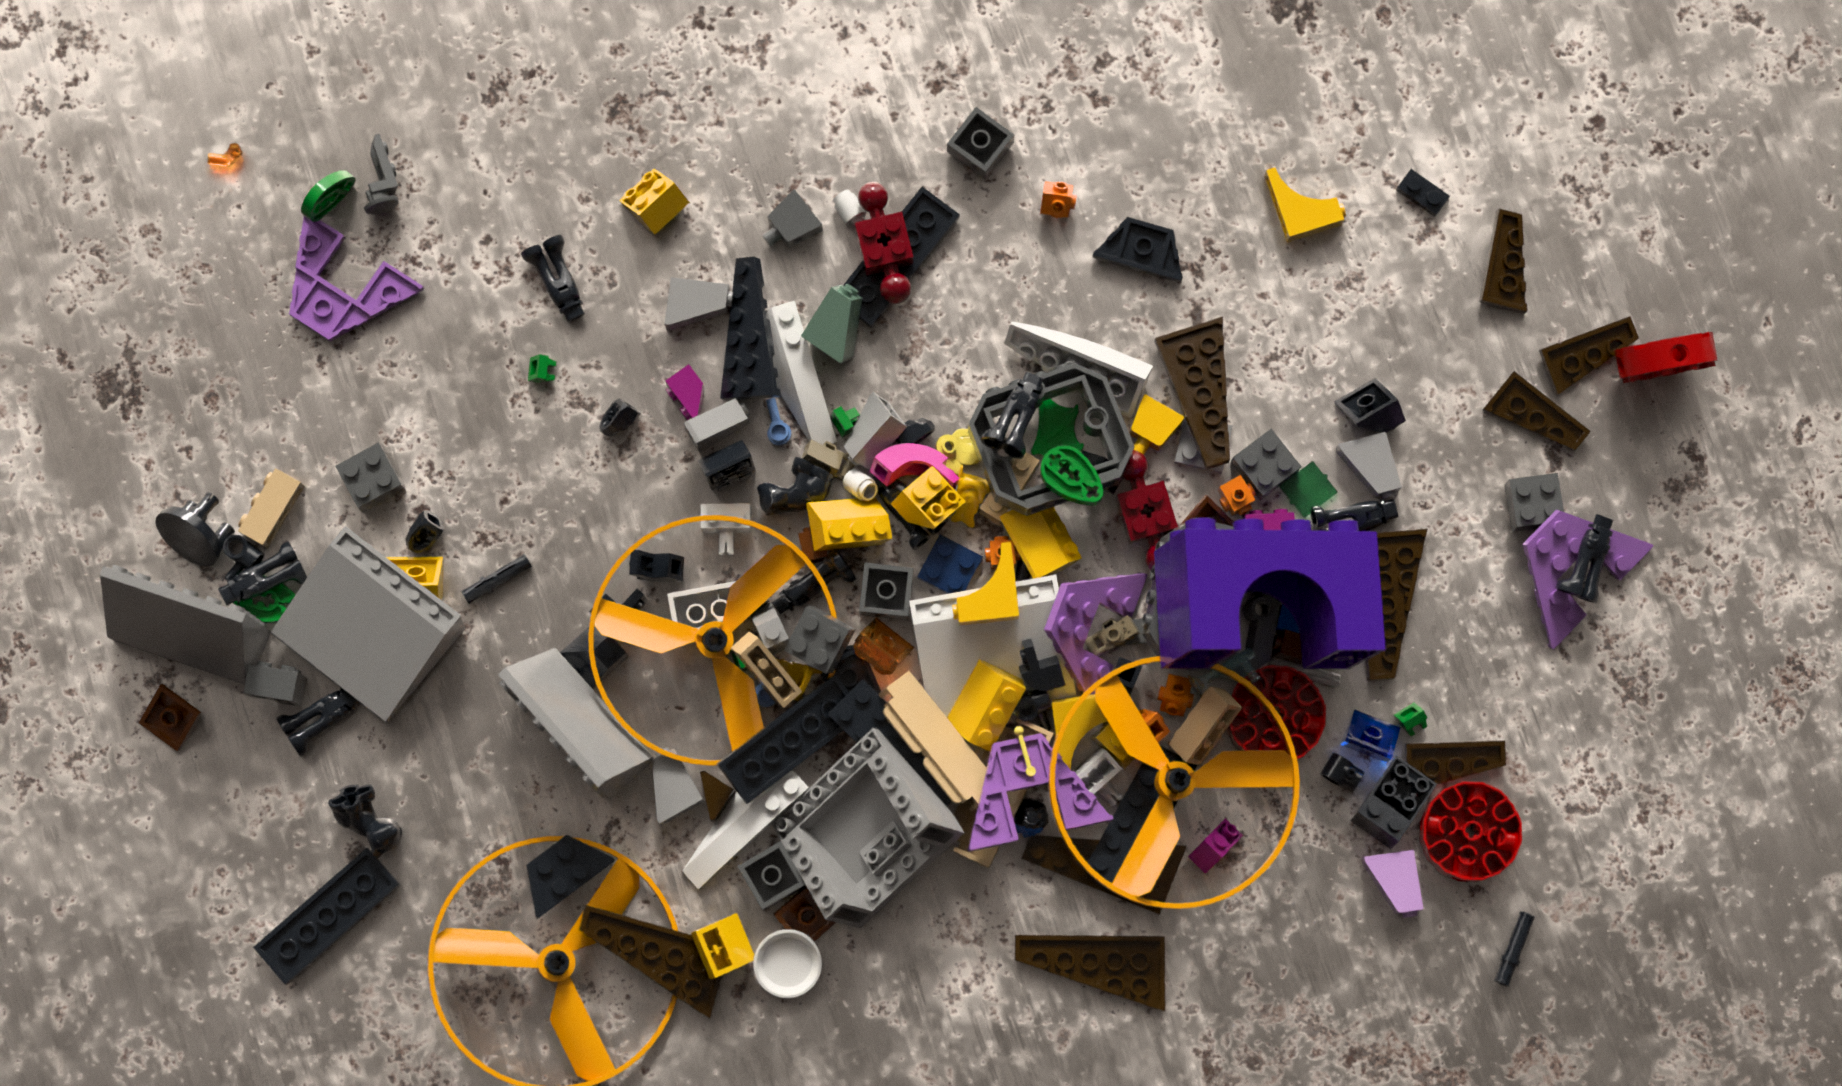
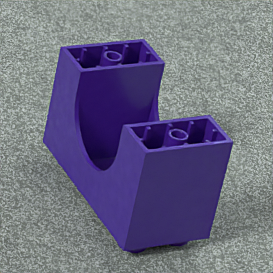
[1154,518,1385,669]

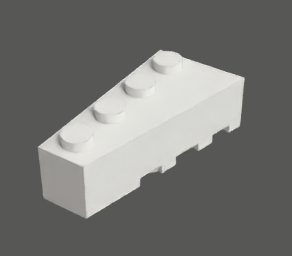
[667,581,770,629]

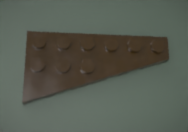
[1154,316,1230,470]
[1367,529,1428,681]
[1021,836,1187,915]
[578,905,722,1019]
[1015,935,1165,1012]

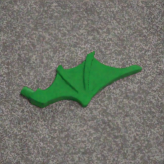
[1031,399,1084,482]

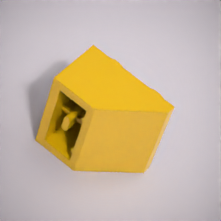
[619,169,690,235]
[891,466,966,529]
[691,913,754,979]

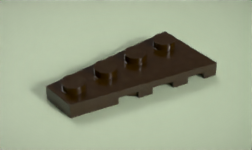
[1479,208,1528,314]
[1539,316,1639,395]
[1483,371,1591,451]
[1405,740,1506,785]

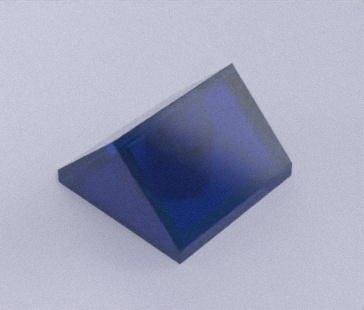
[1341,709,1401,763]

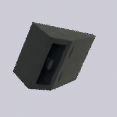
[698,440,755,491]
[1350,755,1437,849]

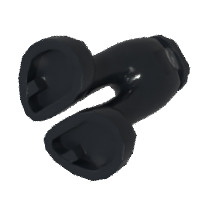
[521,235,585,322]
[981,372,1043,459]
[872,476,948,550]
[1311,499,1398,531]
[1555,514,1613,603]
[218,541,307,606]
[772,548,857,614]
[276,688,359,757]

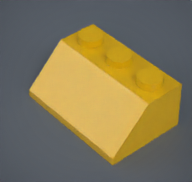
[806,497,893,551]
[999,507,1082,579]
[386,557,444,600]
[947,659,1026,752]

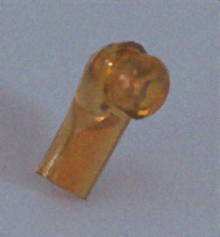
[207,143,242,167]

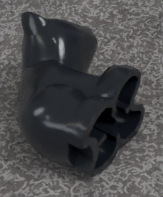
[757,457,834,516]
[328,784,402,859]

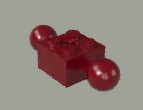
[855,182,914,304]
[1115,450,1178,570]

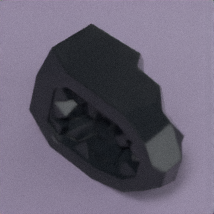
[599,398,641,436]
[896,418,935,444]
[405,510,444,553]

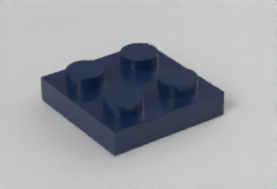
[917,534,983,594]

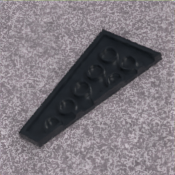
[720,256,781,401]

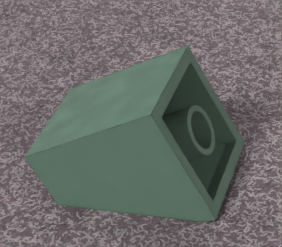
[801,284,862,363]

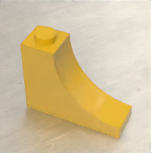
[1264,167,1346,243]
[952,542,1019,626]
[1052,694,1107,770]

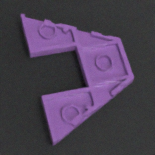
[289,215,425,342]
[1522,510,1653,649]
[1044,572,1148,695]
[968,733,1113,852]

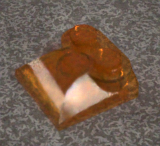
[853,617,915,675]

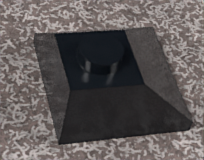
[1334,378,1406,433]
[560,627,629,689]

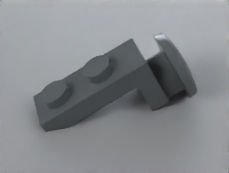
[364,134,399,215]

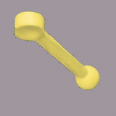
[1014,726,1036,777]

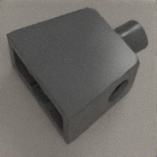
[762,189,823,248]

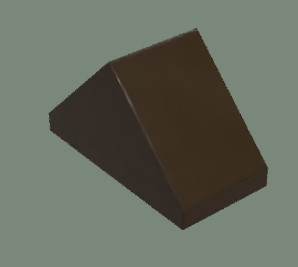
[700,771,735,822]

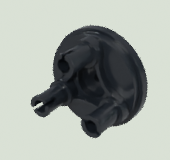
[155,492,235,567]

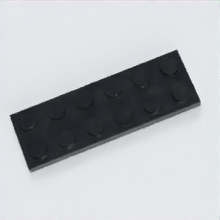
[843,186,960,328]
[717,674,849,804]
[828,679,952,807]
[1083,745,1197,883]
[253,847,400,985]

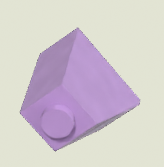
[1361,850,1423,918]

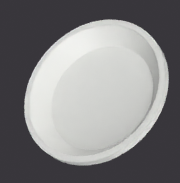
[753,929,822,998]

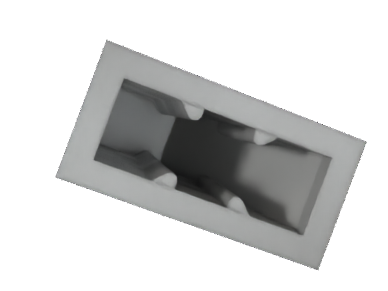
[665,277,733,330]
[844,392,907,470]
[684,398,750,453]
[1336,432,1402,500]
[750,602,789,655]
[652,747,704,826]

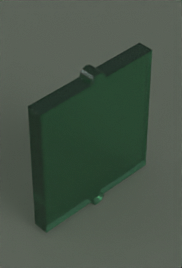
[1279,461,1338,518]

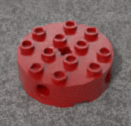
[1614,332,1718,383]
[1227,665,1326,760]
[1419,782,1522,882]

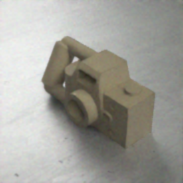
[802,439,855,481]
[1085,615,1141,656]

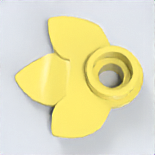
[935,428,979,476]

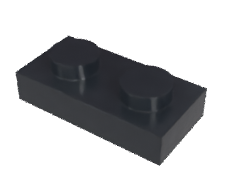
[1396,169,1450,217]

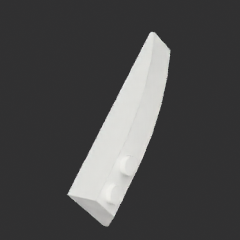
[765,301,837,445]
[1004,322,1153,418]
[682,770,809,890]

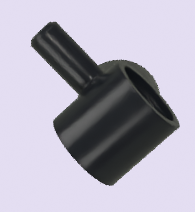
[223,535,265,580]
[1014,689,1053,731]
[1320,753,1365,793]

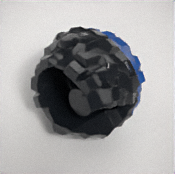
[1013,798,1049,838]

